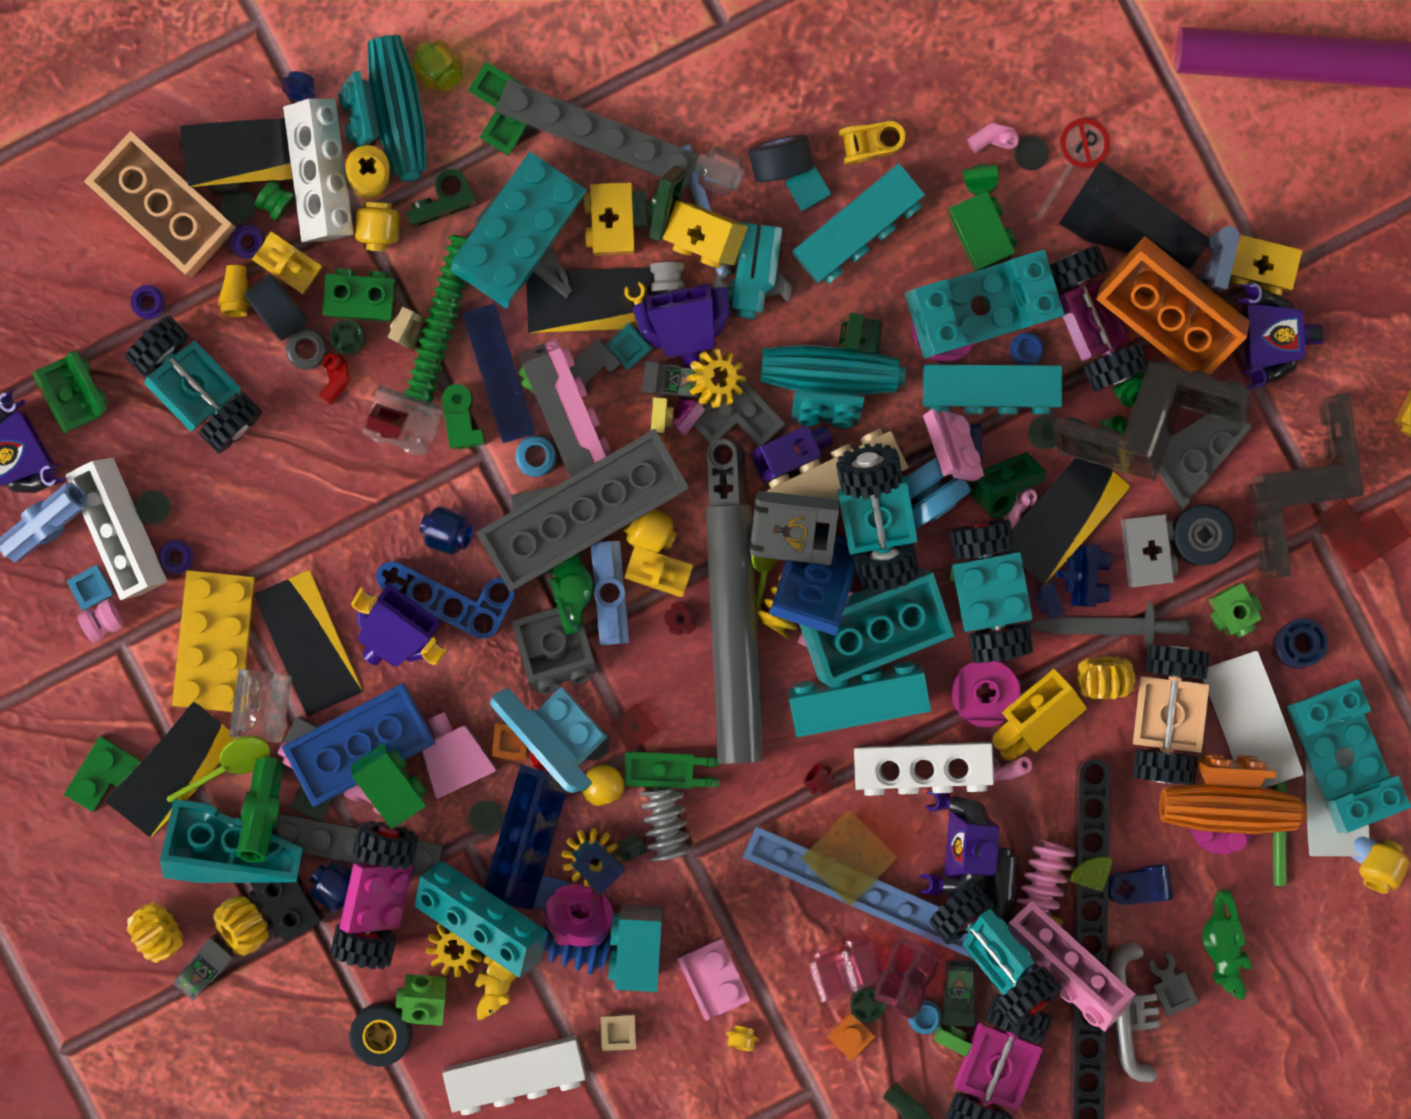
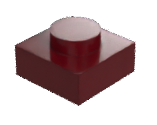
[365,403,409,439]

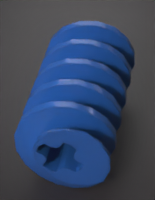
[543,924,611,976]

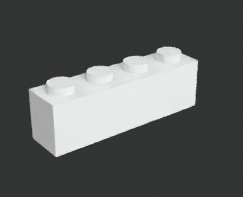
[66,458,168,600]
[442,1035,586,1115]

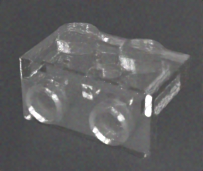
[362,385,443,455]
[229,669,292,743]

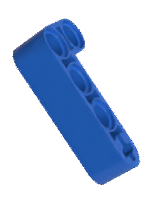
[376,561,516,639]

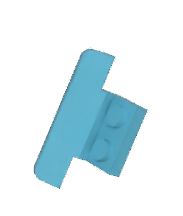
[490,687,608,793]

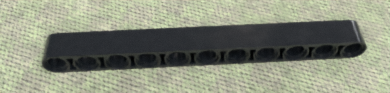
[1069,757,1110,1119]

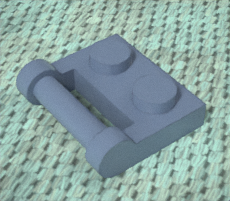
[1200,226,1240,294]

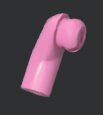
[994,757,1032,781]

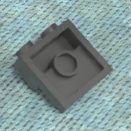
[511,607,598,694]

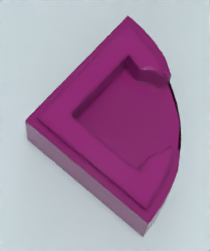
[672,397,705,435]

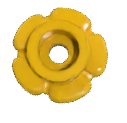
[726,1026,759,1052]

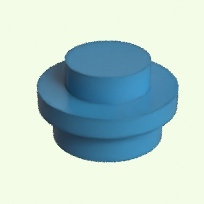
[908,1000,942,1034]

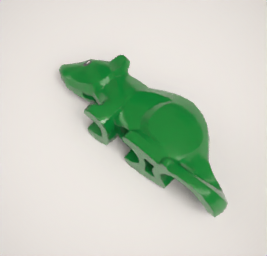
[548,550,594,634]
[1201,889,1252,1001]

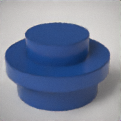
[1010,333,1044,365]

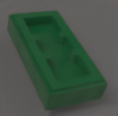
[649,165,686,241]

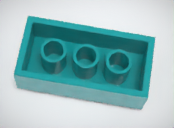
[450,151,587,309]
[799,568,954,686]
[608,904,662,992]

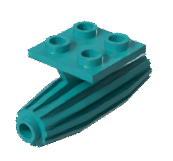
[338,35,427,182]
[760,344,906,429]

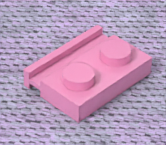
[923,409,984,482]
[677,937,750,1021]

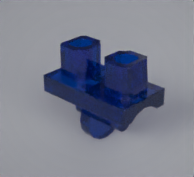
[1056,545,1112,607]

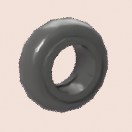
[285,328,328,370]

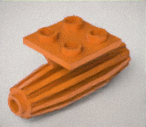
[1159,753,1307,835]

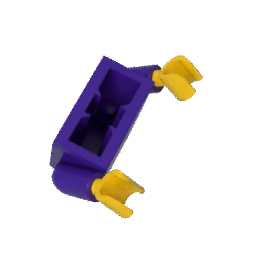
[351,583,448,666]

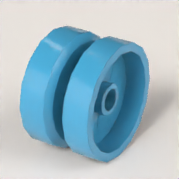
[906,456,972,529]

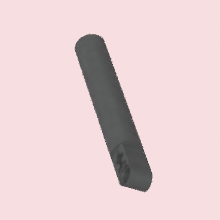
[705,439,764,764]

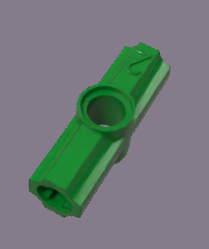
[236,757,285,863]

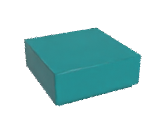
[785,165,831,212]
[604,322,653,371]

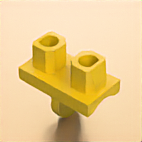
[252,232,323,295]
[624,546,693,598]

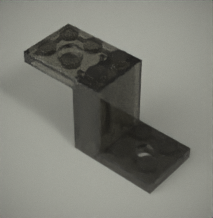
[1053,361,1251,481]
[1247,393,1364,578]

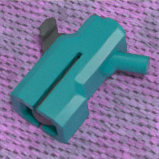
[728,222,792,320]

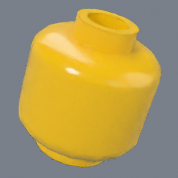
[355,202,400,251]
[623,508,676,553]
[1359,840,1410,894]

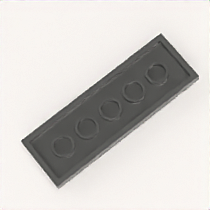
[476,429,689,592]

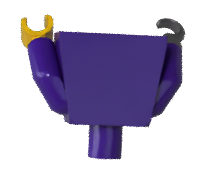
[624,263,730,369]

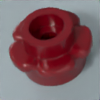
[664,602,698,636]
[804,762,835,794]

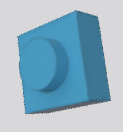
[66,565,115,611]

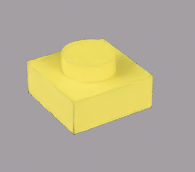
[651,398,674,434]

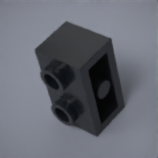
[250,875,324,943]

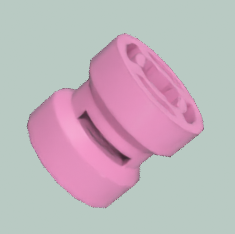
[77,598,125,644]

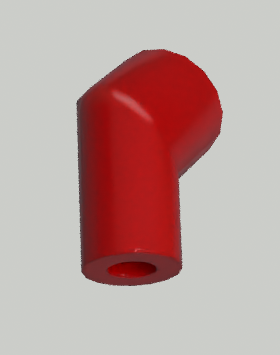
[319,353,350,406]

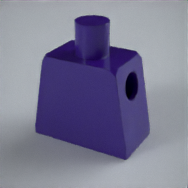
[749,426,833,484]

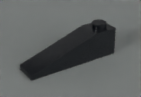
[1058,162,1209,268]

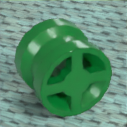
[254,180,295,222]

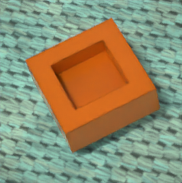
[491,723,527,763]
[827,1011,875,1061]

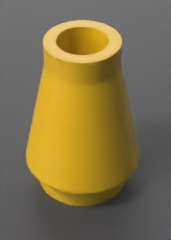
[217,265,252,317]

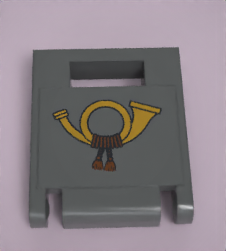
[750,491,840,565]

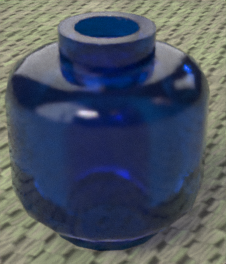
[420,506,473,555]
[310,861,352,912]

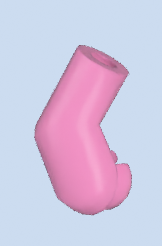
[966,123,1019,154]
[1004,488,1037,529]

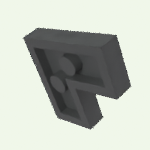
[693,374,785,447]

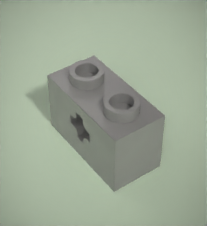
[1120,514,1178,587]

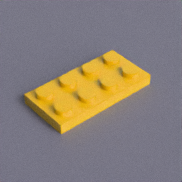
[172,570,256,713]

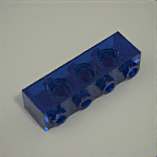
[484,764,567,909]

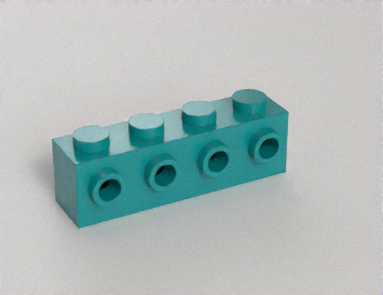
[792,163,925,285]
[922,365,1062,415]
[787,661,931,737]
[414,861,548,978]

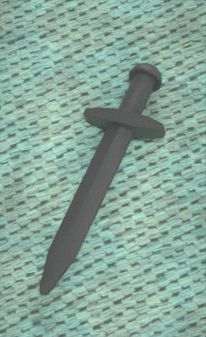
[1029,601,1192,650]

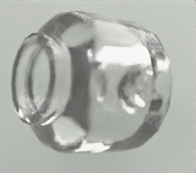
[694,146,747,197]

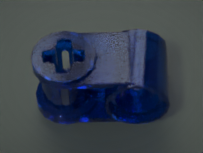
[1108,864,1174,905]

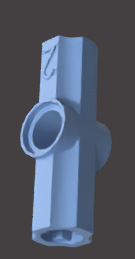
[0,482,88,563]
[591,541,630,645]

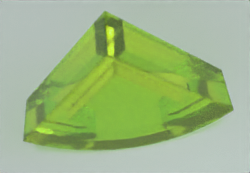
[1069,857,1113,892]

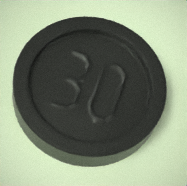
[1014,136,1049,171]

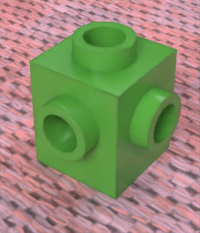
[1207,583,1262,638]
[396,974,447,1026]

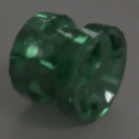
[330,320,366,355]
[849,985,885,1023]

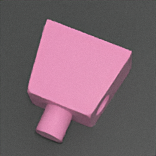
[422,712,498,799]

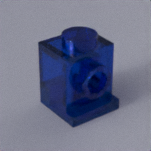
[572,838,626,895]

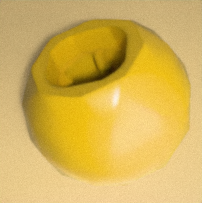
[582,765,624,806]

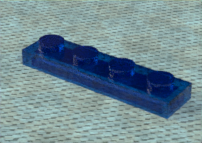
[462,303,536,444]

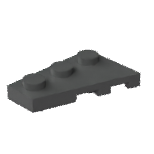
[1145,398,1252,510]

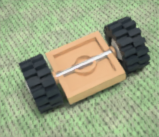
[1132,645,1210,785]

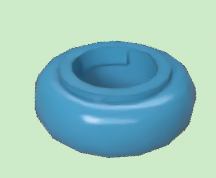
[515,435,557,477]

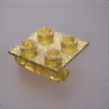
[801,810,898,906]

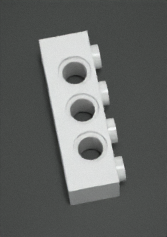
[283,99,354,242]
[854,742,995,796]

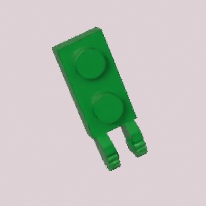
[624,751,721,789]

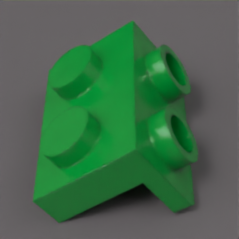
[32,350,107,435]

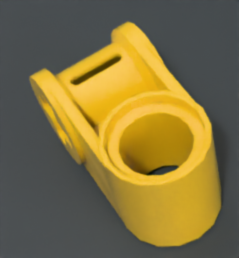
[838,121,905,165]

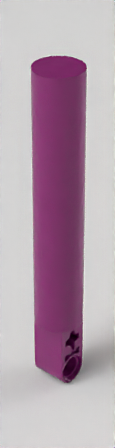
[1175,27,1411,89]

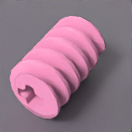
[1016,839,1077,915]

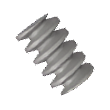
[640,788,691,861]

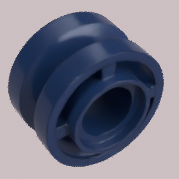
[1274,619,1328,669]

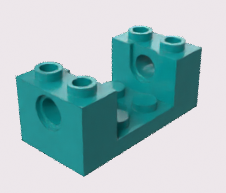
[904,249,1065,359]
[1286,679,1411,833]

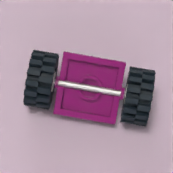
[1049,245,1151,392]

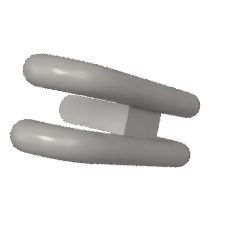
[1108,942,1161,1082]

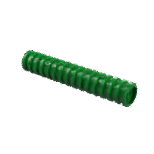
[404,234,468,403]

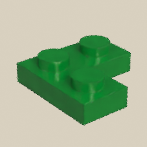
[468,62,528,157]
[64,736,142,812]

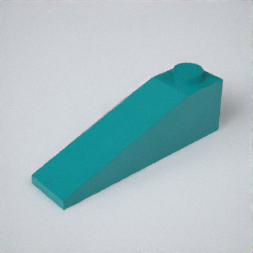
[160,799,303,883]

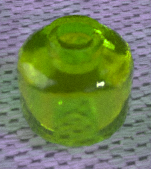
[413,40,463,91]

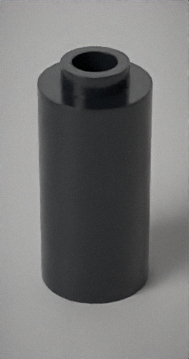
[983,847,1020,926]

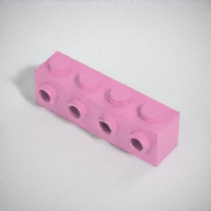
[1008,901,1135,1032]

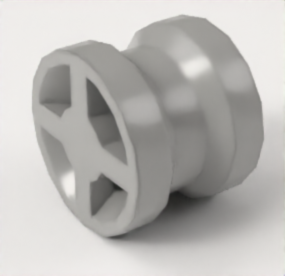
[650,262,685,293]

